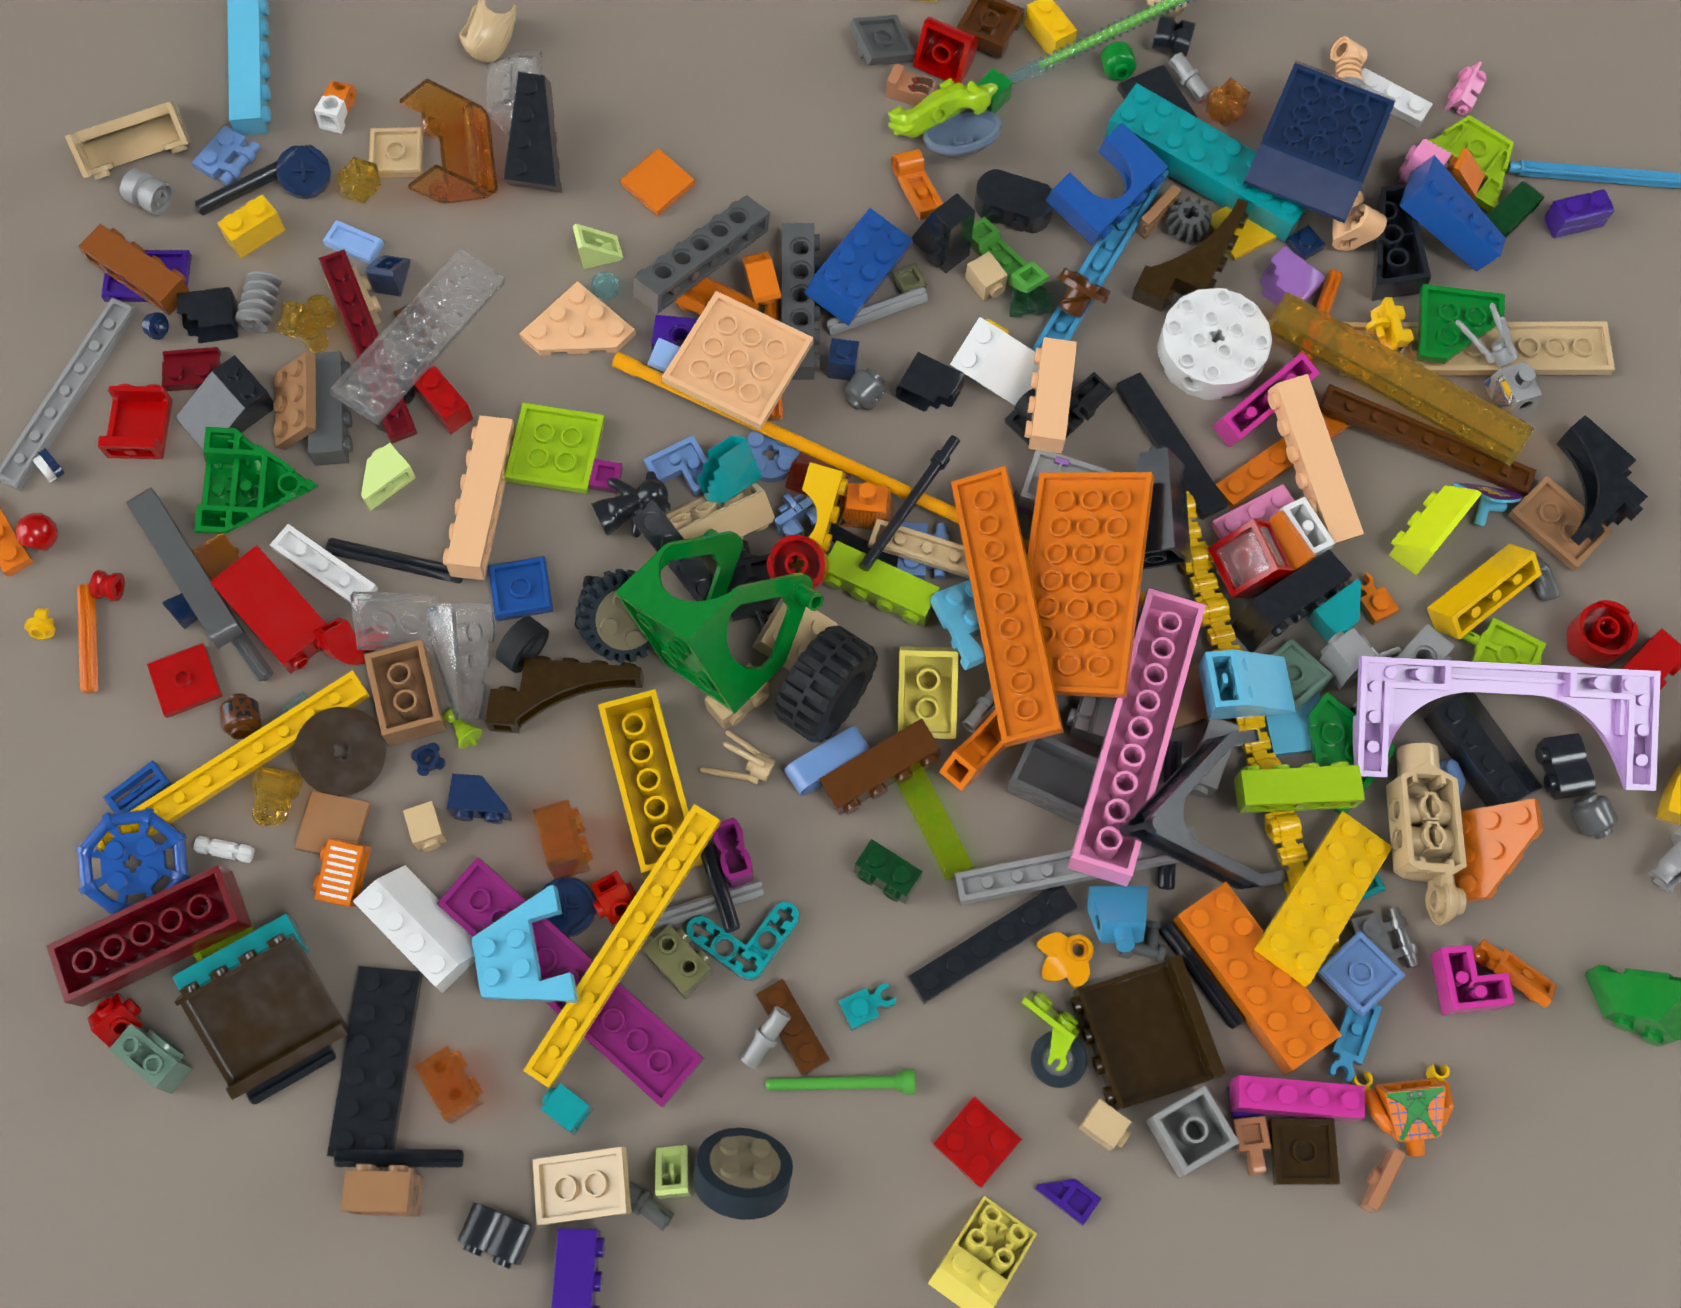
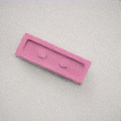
[1211,484,1295,540]

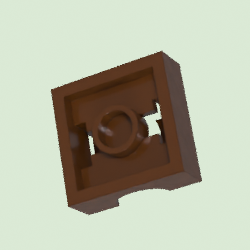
[956,0,1025,58]

